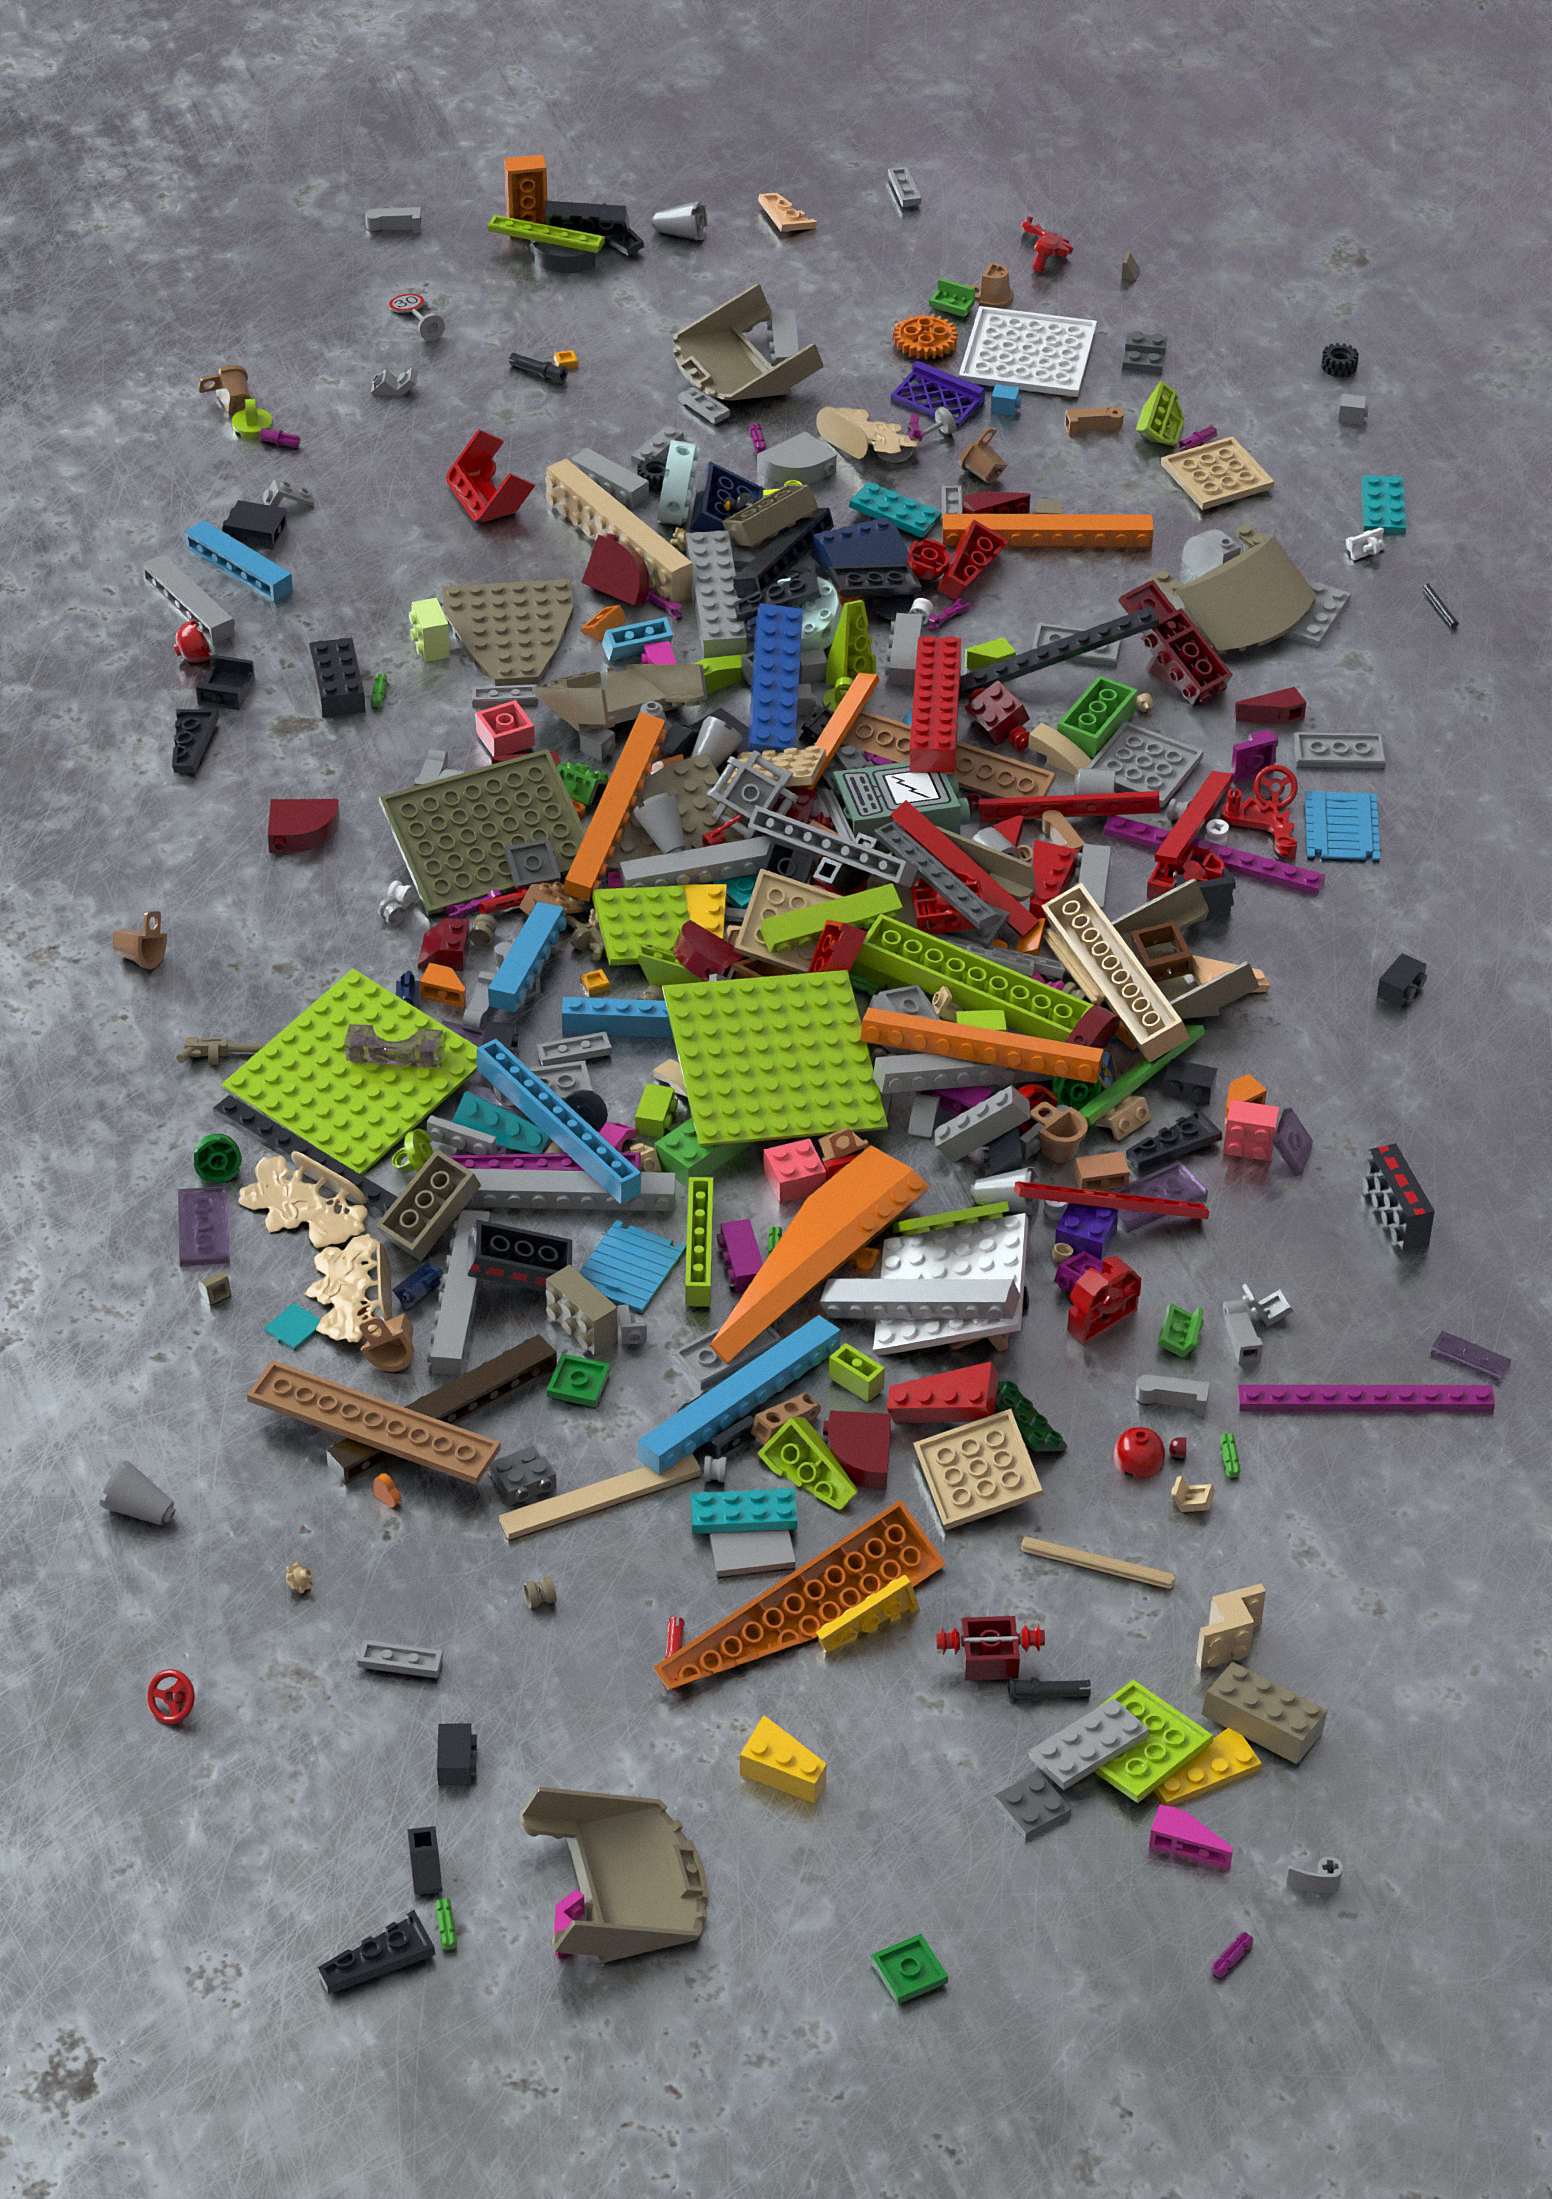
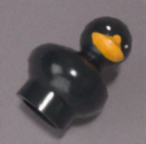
[722,492,757,514]

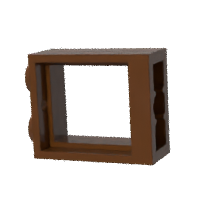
[1131,921,1193,983]
[727,958,794,980]

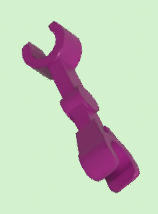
[908,413,924,441]
[646,587,682,619]
[927,598,970,631]
[446,889,502,919]

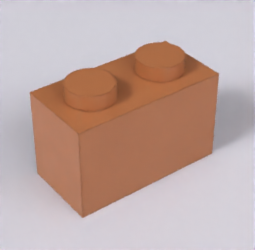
[1074,1151,1130,1192]

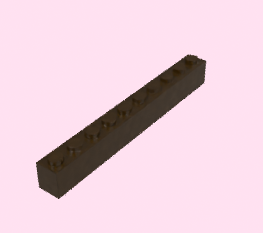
[326,1334,557,1485]

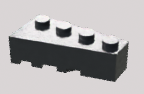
[545,201,629,245]

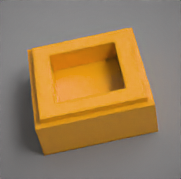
[554,350,578,369]
[580,969,611,996]

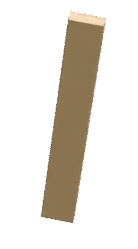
[499,1454,701,1540]

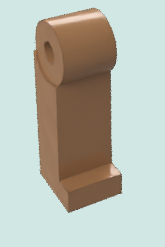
[1064,407,1124,437]
[1042,810,1085,859]
[751,1393,821,1445]

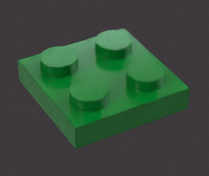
[547,1354,611,1407]
[871,1934,948,2005]

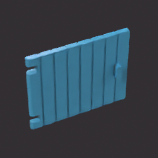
[1305,791,1380,861]
[579,1220,687,1313]

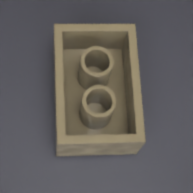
[546,1264,618,1356]

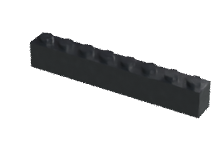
[733,507,834,598]

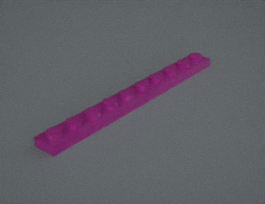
[1103,815,1325,895]
[1237,1385,1495,1411]

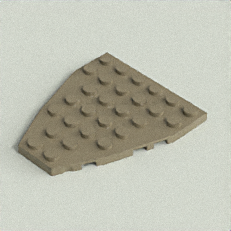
[443,579,574,686]
[581,753,747,872]

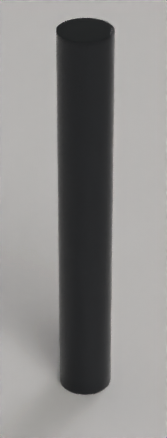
[1422,584,1459,628]

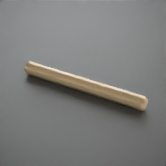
[1042,929,1105,1005]
[1021,1536,1175,1589]

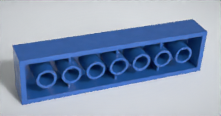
[747,603,803,754]

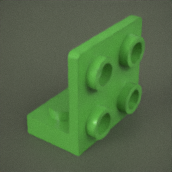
[557,762,610,805]

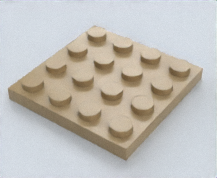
[1161,436,1275,510]
[723,746,827,792]
[733,869,843,974]
[913,1409,1044,1530]

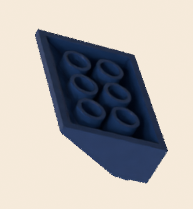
[690,461,765,532]
[811,518,908,573]

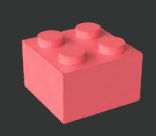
[475,700,535,756]
[1223,1100,1279,1161]
[763,1139,826,1203]

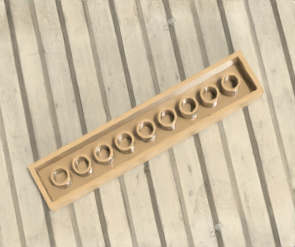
[545,459,692,603]
[1042,883,1190,1063]

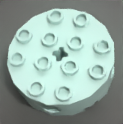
[657,440,699,526]
[778,577,843,652]

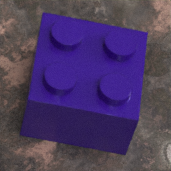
[1055,1203,1119,1260]

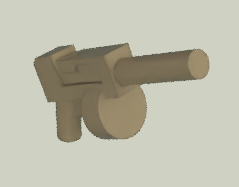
[565,914,607,961]
[176,1037,263,1065]

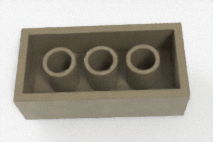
[722,484,818,548]
[376,1149,481,1262]
[1201,1662,1328,1764]

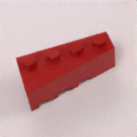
[937,519,1009,600]
[1029,840,1078,928]
[807,919,868,973]
[886,1361,999,1423]

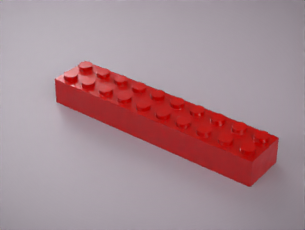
[910,636,962,773]

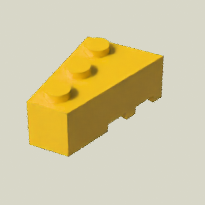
[740,1715,827,1804]

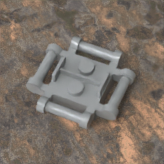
[706,750,799,840]

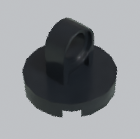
[564,1089,608,1132]

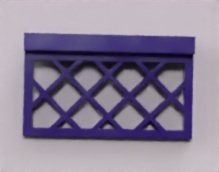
[890,360,985,428]

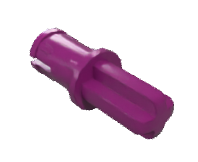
[1179,426,1218,451]
[259,428,301,447]

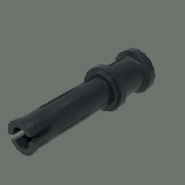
[509,353,568,384]
[1007,1677,1091,1702]

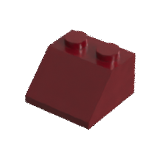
[417,918,470,972]

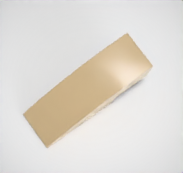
[1028,723,1092,776]

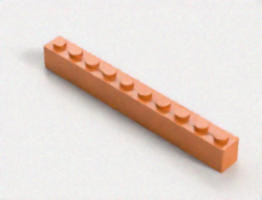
[942,514,1154,547]
[564,712,667,902]
[860,1007,1104,1083]

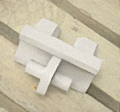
[1346,528,1386,560]

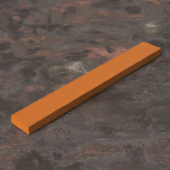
[793,673,880,790]

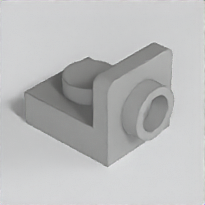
[618,1305,647,1345]

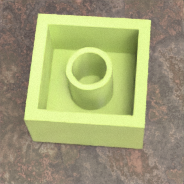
[409,598,450,662]

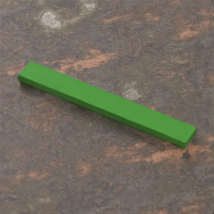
[1078,1025,1205,1125]

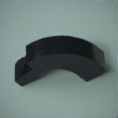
[529,240,596,273]
[813,833,881,892]

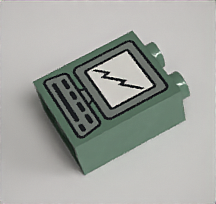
[834,761,970,854]

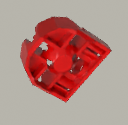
[1147,845,1225,899]
[911,867,984,934]
[1067,1256,1142,1345]

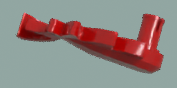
[1021,216,1074,272]
[1220,788,1297,859]

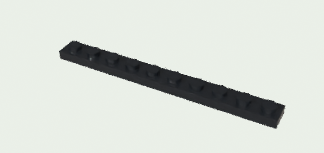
[959,606,1160,699]
[213,1095,398,1217]

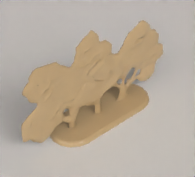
[817,406,919,459]
[239,1151,368,1248]
[304,1234,392,1342]

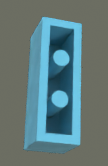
[602,617,673,662]

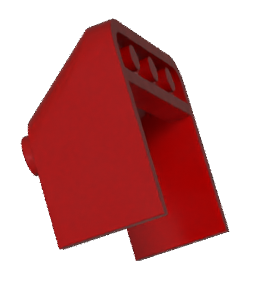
[446,429,535,523]

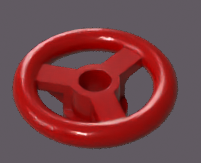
[1253,765,1298,809]
[147,1669,195,1724]

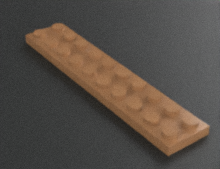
[839,709,1056,799]
[247,1360,501,1485]

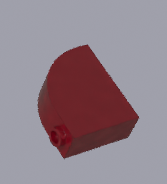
[581,533,649,606]
[268,799,340,852]
[673,920,747,982]
[1065,1005,1121,1049]
[823,1410,891,1490]

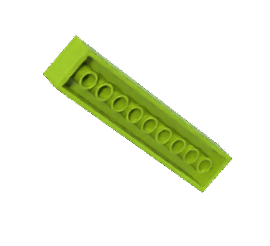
[857,914,1094,1042]

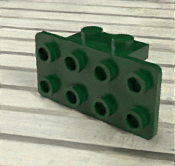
[994,1381,1067,1451]

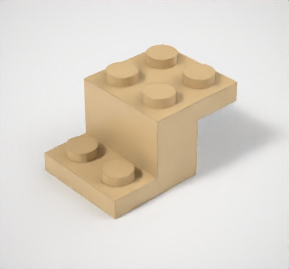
[1196,1583,1266,1670]

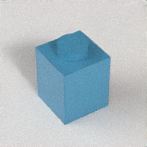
[991,384,1022,416]

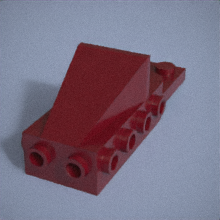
[1118,580,1233,705]

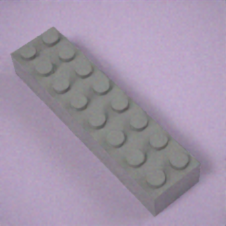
[686,531,747,659]

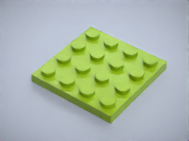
[592,885,690,966]
[892,1201,1009,1236]
[1093,1680,1213,1803]

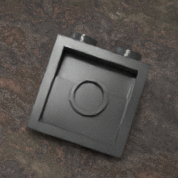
[1122,331,1167,373]
[820,744,874,791]
[487,1445,557,1505]

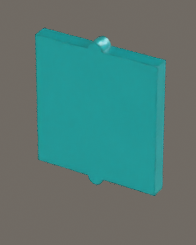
[264,1303,321,1351]

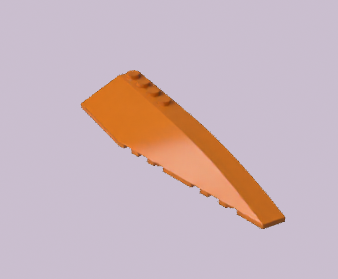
[709,1145,930,1364]
[653,1499,946,1690]

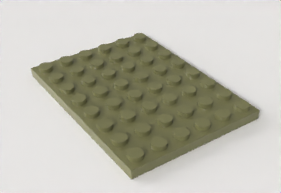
[379,749,584,915]

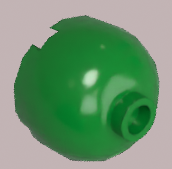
[1052,1076,1101,1111]
[193,1133,242,1183]

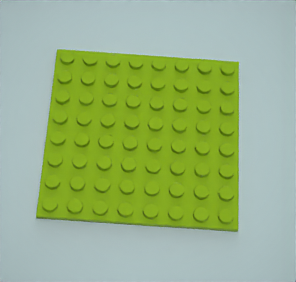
[221,969,478,1175]
[662,970,888,1147]

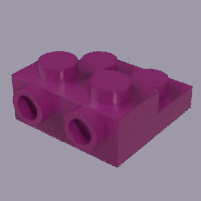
[1230,729,1278,784]
[1053,1251,1103,1292]

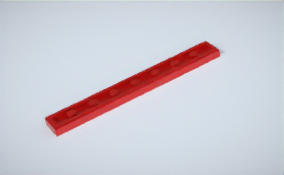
[1155,771,1233,865]
[979,791,1160,821]
[890,800,1039,939]
[1014,1181,1210,1219]

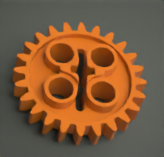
[893,314,958,359]

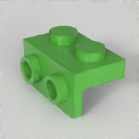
[929,278,975,317]
[1157,1303,1204,1358]

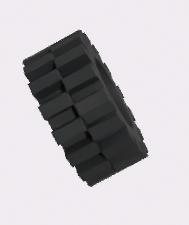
[1321,343,1359,377]
[637,456,667,492]

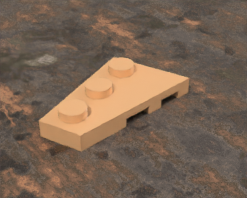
[758,193,817,232]
[1192,955,1270,992]

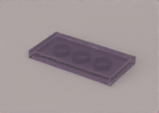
[1112,1161,1208,1233]
[178,1186,230,1267]

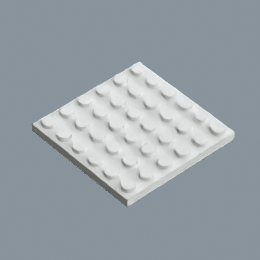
[959,306,1097,397]
[873,1213,1028,1356]

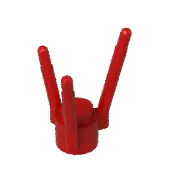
[702,815,742,847]

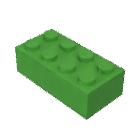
[1057,675,1138,758]
[655,1118,756,1188]

